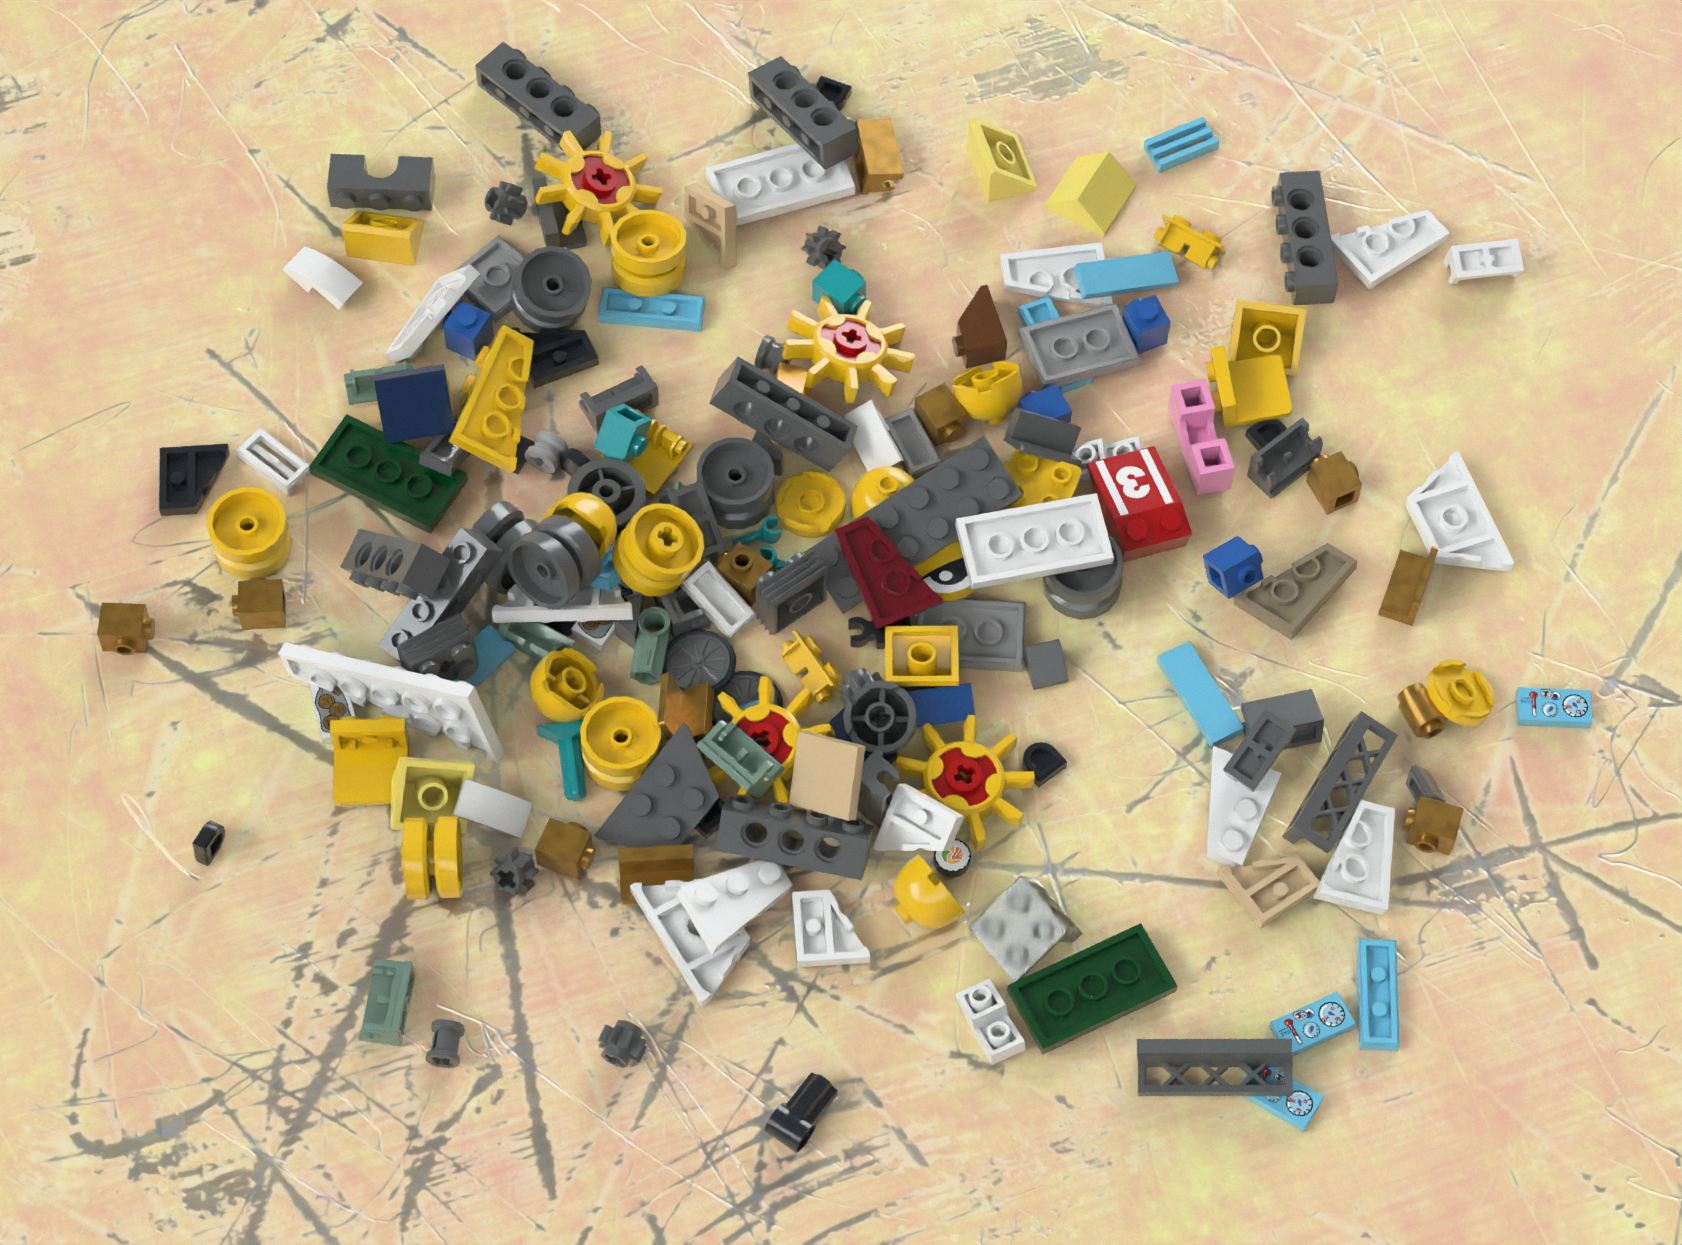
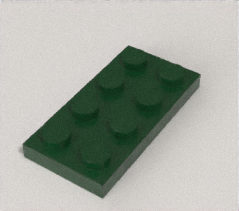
[309,414,468,534]
[1007,923,1177,1055]

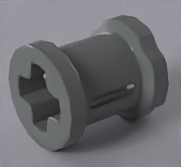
[425,1019,465,1068]

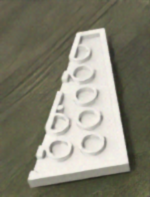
[278,642,504,763]

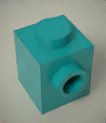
[812,259,867,315]
[593,404,653,462]

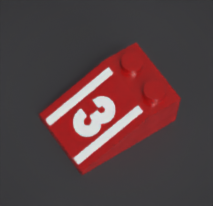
[1086,446,1192,562]

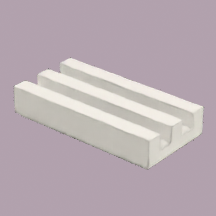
[236,427,311,496]

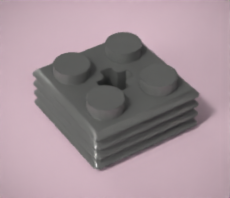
[756,551,828,635]
[397,613,479,681]

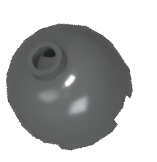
[843,680,918,755]

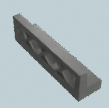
[1282,711,1398,854]
[1137,1039,1293,1096]

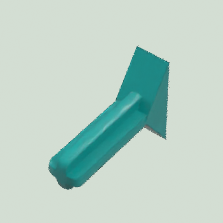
[537,720,587,802]

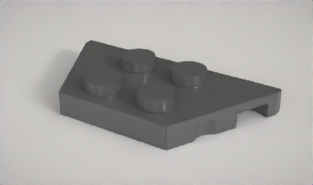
[594,723,721,847]

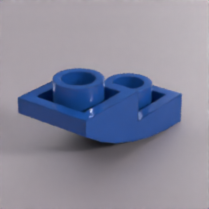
[908,683,976,728]

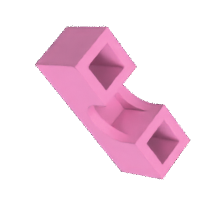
[1168,379,1235,496]

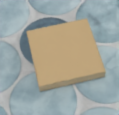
[789,731,865,821]

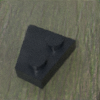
[511,327,599,388]
[159,444,230,516]

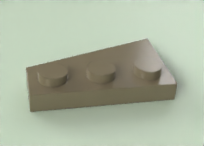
[1234,543,1357,640]

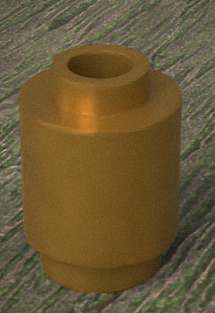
[1397,683,1448,739]

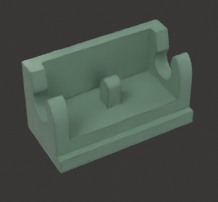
[696,720,785,799]
[359,959,415,1046]

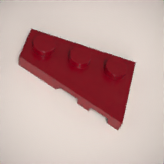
[834,516,944,631]

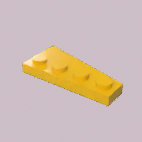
[448,325,534,474]

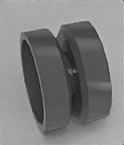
[511,246,592,333]
[697,438,774,529]
[471,501,538,594]
[507,514,601,609]
[1043,535,1123,620]

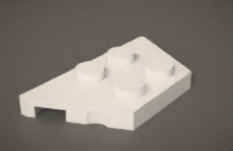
[1405,451,1515,572]
[492,584,633,623]
[630,878,750,1007]

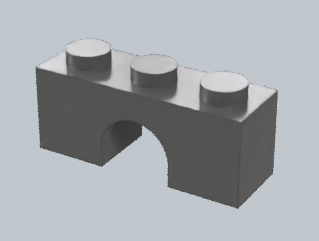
[327,154,435,212]

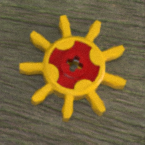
[534,130,662,246]
[782,296,915,403]
[708,676,835,807]
[895,715,1035,850]

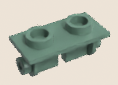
[344,361,414,405]
[497,622,576,661]

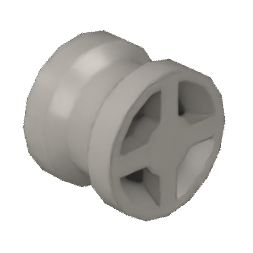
[524,429,569,474]

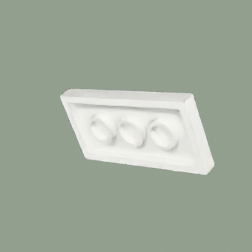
[706,143,855,226]
[955,493,1114,590]

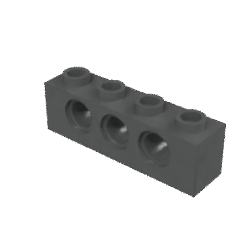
[475,41,601,151]
[748,56,859,170]
[1271,170,1338,305]
[709,357,858,472]
[378,527,505,662]
[340,529,451,601]
[716,795,874,880]

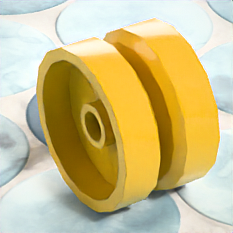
[611,210,686,297]
[206,487,292,579]
[612,503,704,597]
[580,696,662,791]
[401,816,463,900]

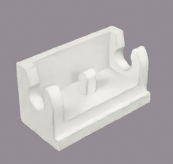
[1443,239,1524,284]

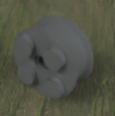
[567,458,647,540]

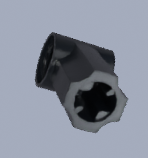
[764,1072,838,1153]

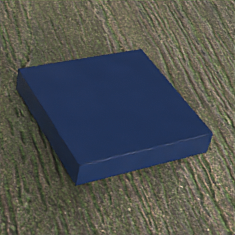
[373,364,455,444]

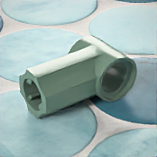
[630,607,671,685]

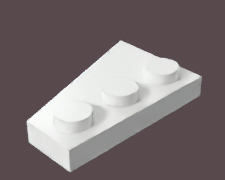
[1331,210,1450,290]
[1000,242,1113,308]
[385,265,480,363]
[1206,746,1282,868]
[1313,800,1395,915]
[676,860,793,955]

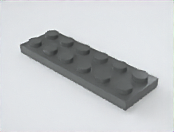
[804,436,1023,614]

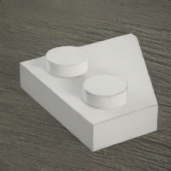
[872,783,964,851]
[792,890,870,967]

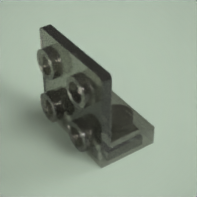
[969,876,1083,981]

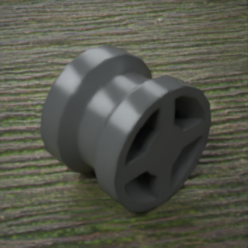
[755,335,791,375]

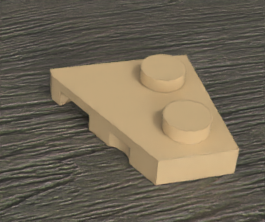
[684,183,737,269]
[1217,856,1320,929]

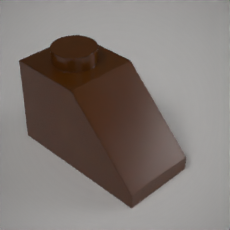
[952,285,1007,369]

